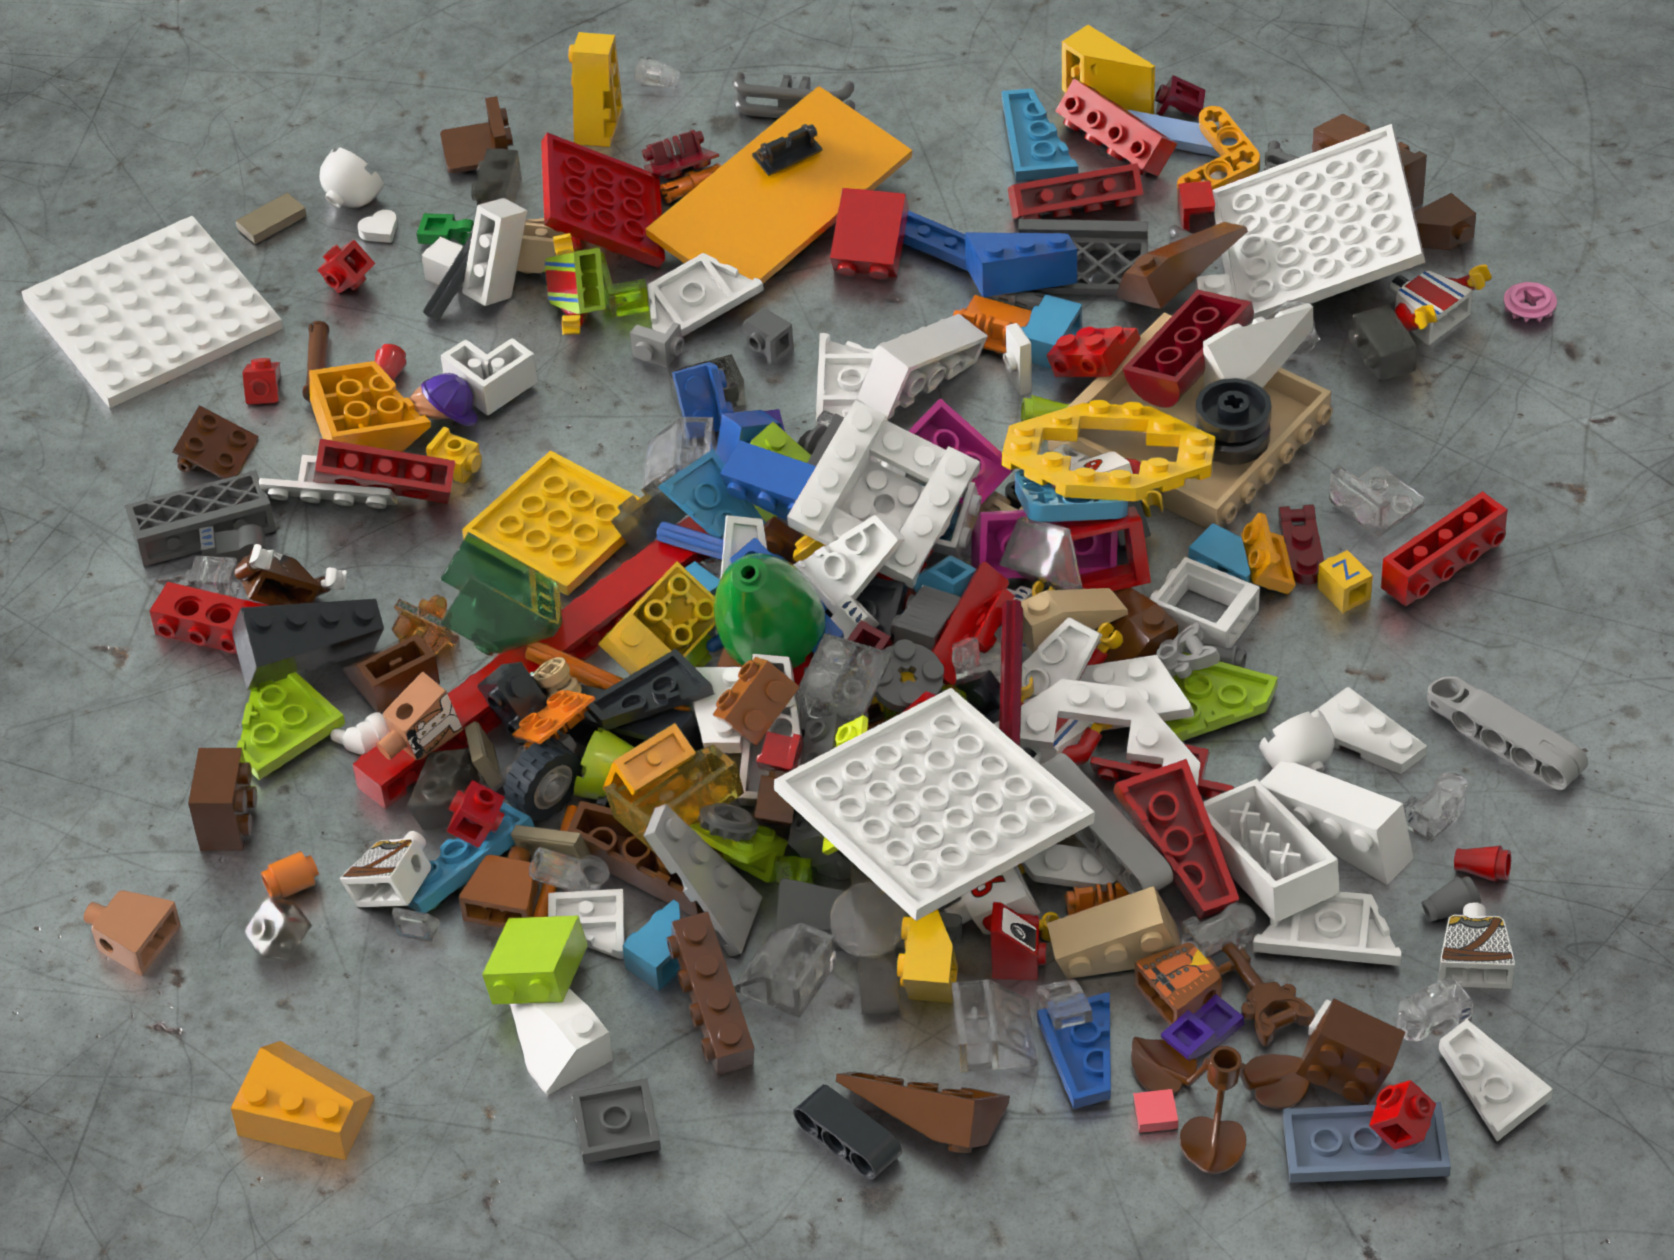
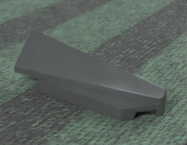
[776,878,963,957]

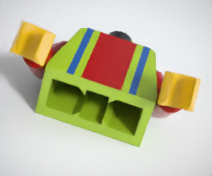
[541,233,606,335]

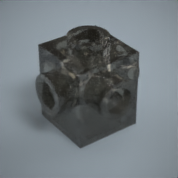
[244,897,312,960]

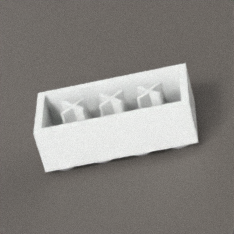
[1203,779,1339,922]

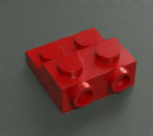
[1046,326,1141,377]

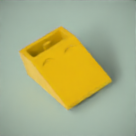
[1062,25,1155,114]
[598,561,716,675]
[897,909,958,1003]

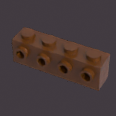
[666,911,755,1076]

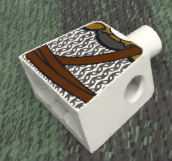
[340,831,431,907]
[1438,903,1515,989]

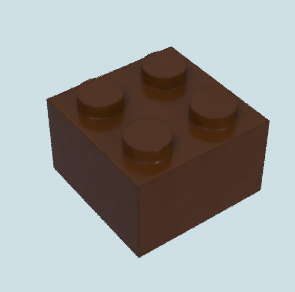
[188,748,257,851]
[1295,998,1406,1105]

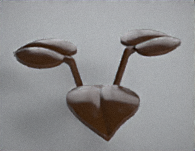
[1131,1036,1310,1174]

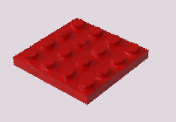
[541,132,665,268]

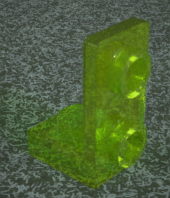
[601,252,650,318]

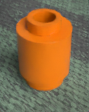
[261,851,319,899]

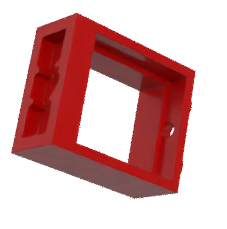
[1049,506,1151,591]

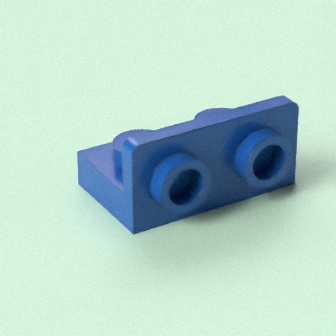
[672,362,734,438]

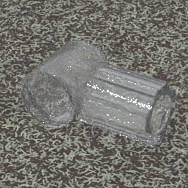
[529,847,610,892]

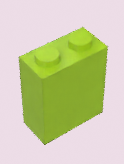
[482,915,588,1005]

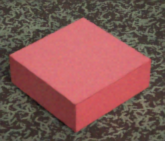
[1133,1089,1178,1133]

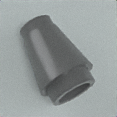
[1421,876,1481,922]

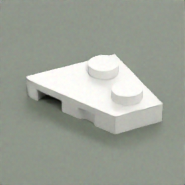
[548,889,625,959]

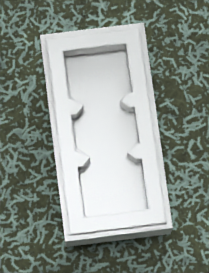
[1003,323,1032,395]

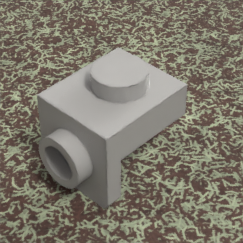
[630,323,684,367]

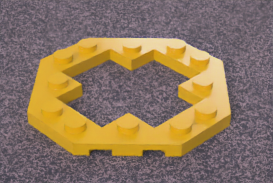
[1002,400,1215,501]

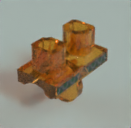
[391,595,460,656]

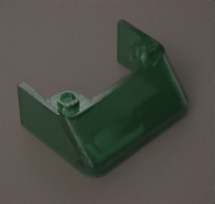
[440,532,562,656]

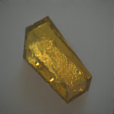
[604,744,744,855]

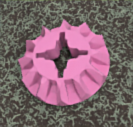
[1503,282,1557,323]

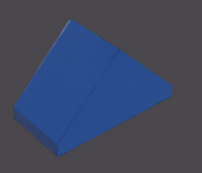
[716,410,783,464]

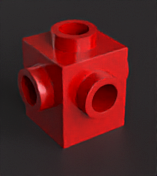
[317,240,376,294]
[446,780,505,848]
[1369,1080,1436,1150]

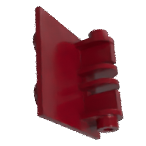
[642,129,720,179]

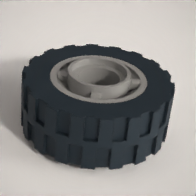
[504,738,583,822]

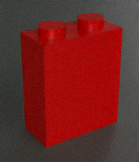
[830,187,909,279]

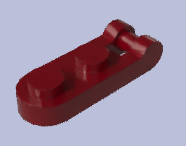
[1278,504,1324,585]

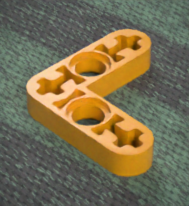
[1177,106,1260,196]

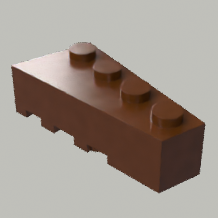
[1312,114,1427,208]
[567,801,724,916]

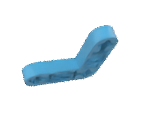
[1015,469,1128,522]

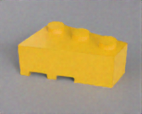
[568,32,623,147]

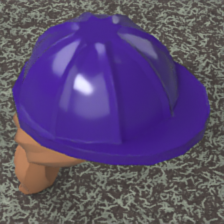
[409,373,478,426]

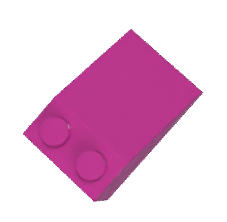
[909,398,1015,505]

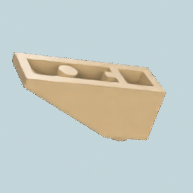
[1021,588,1128,653]

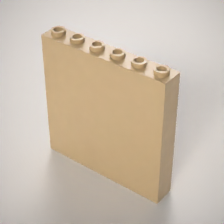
[1048,312,1333,529]

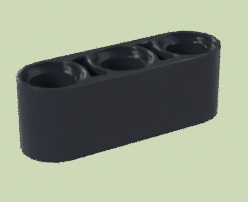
[793,1084,902,1180]

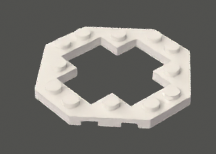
[994,679,1200,891]

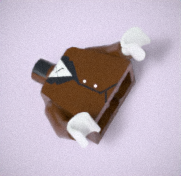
[235,544,347,606]

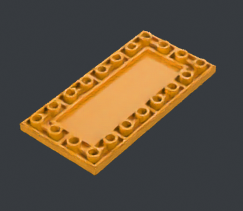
[646,86,912,284]

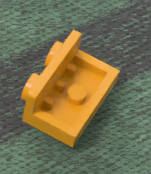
[1241,512,1296,594]

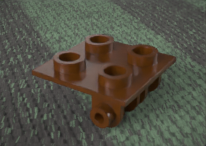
[172,405,259,479]

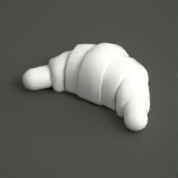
[330,712,390,755]

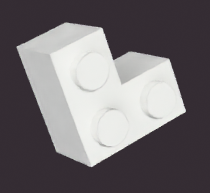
[440,338,538,415]

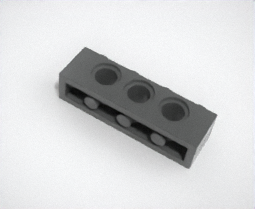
[788,714,847,867]

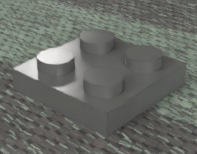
[571,1078,661,1164]

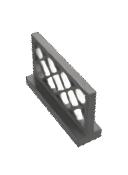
[1018,219,1148,295]
[125,470,277,567]

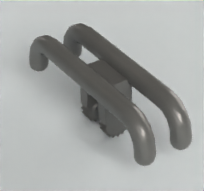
[732,71,855,118]

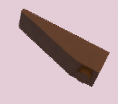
[1116,222,1248,309]
[1094,587,1178,663]
[836,1071,1010,1153]

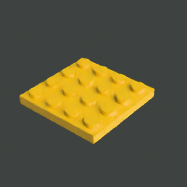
[462,450,656,596]

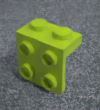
[690,821,788,883]

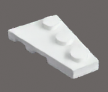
[793,514,905,615]
[1022,617,1102,703]
[692,667,744,753]
[1311,687,1427,774]
[1439,1019,1553,1141]

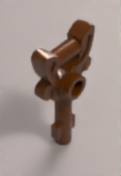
[1221,942,1315,1047]

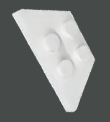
[648,253,764,337]
[816,333,874,427]
[1079,655,1194,731]
[1253,891,1401,966]

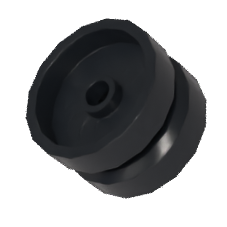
[1195,378,1272,465]

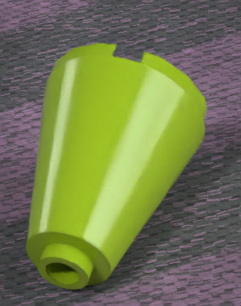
[574,727,673,807]

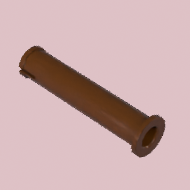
[302,321,330,403]

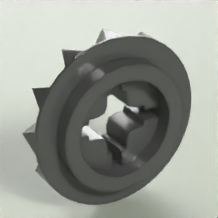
[698,803,758,842]

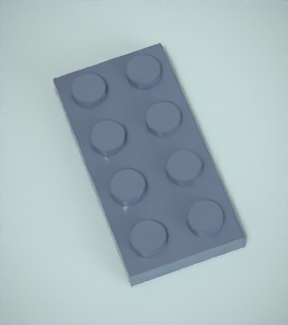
[1282,1102,1451,1183]

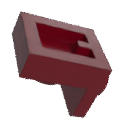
[1154,75,1206,118]

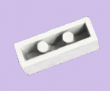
[462,198,527,306]

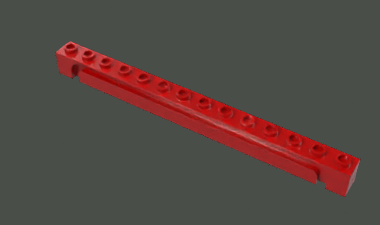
[352,516,718,810]

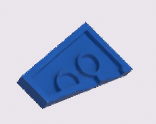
[1037,992,1111,1109]

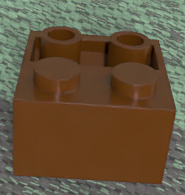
[343,634,440,714]

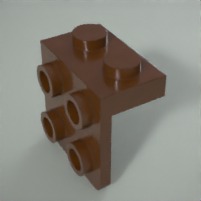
[440,96,513,173]

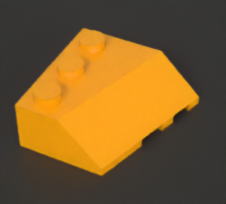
[309,361,431,452]
[231,1041,374,1160]

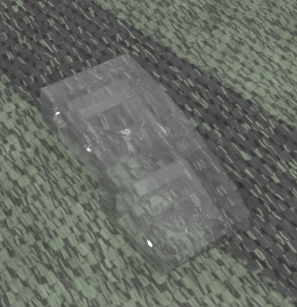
[1036,978,1093,1030]

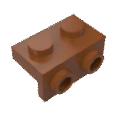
[713,657,800,746]

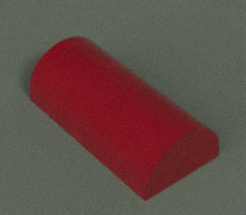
[1122,289,1254,408]

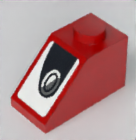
[991,902,1047,981]

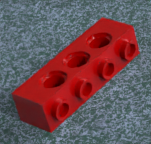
[313,439,455,504]
[149,582,270,654]

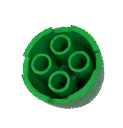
[714,553,825,668]

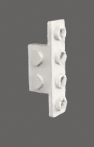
[259,455,397,509]

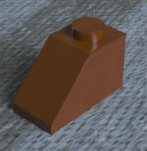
[1414,193,1476,250]
[754,770,794,827]

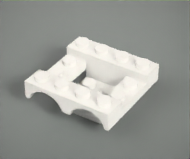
[787,400,980,589]

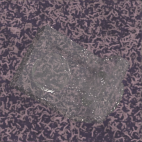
[952,637,1001,681]

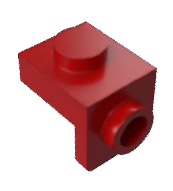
[242,358,281,404]

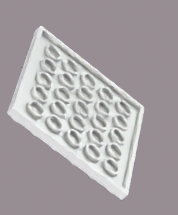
[1212,124,1426,325]
[22,216,283,408]
[774,688,1095,921]

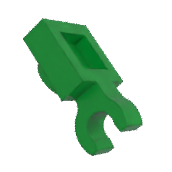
[416,213,474,245]

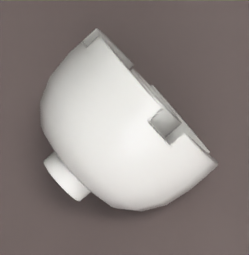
[319,148,384,208]
[1259,710,1335,773]

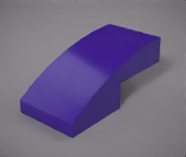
[1161,994,1245,1060]

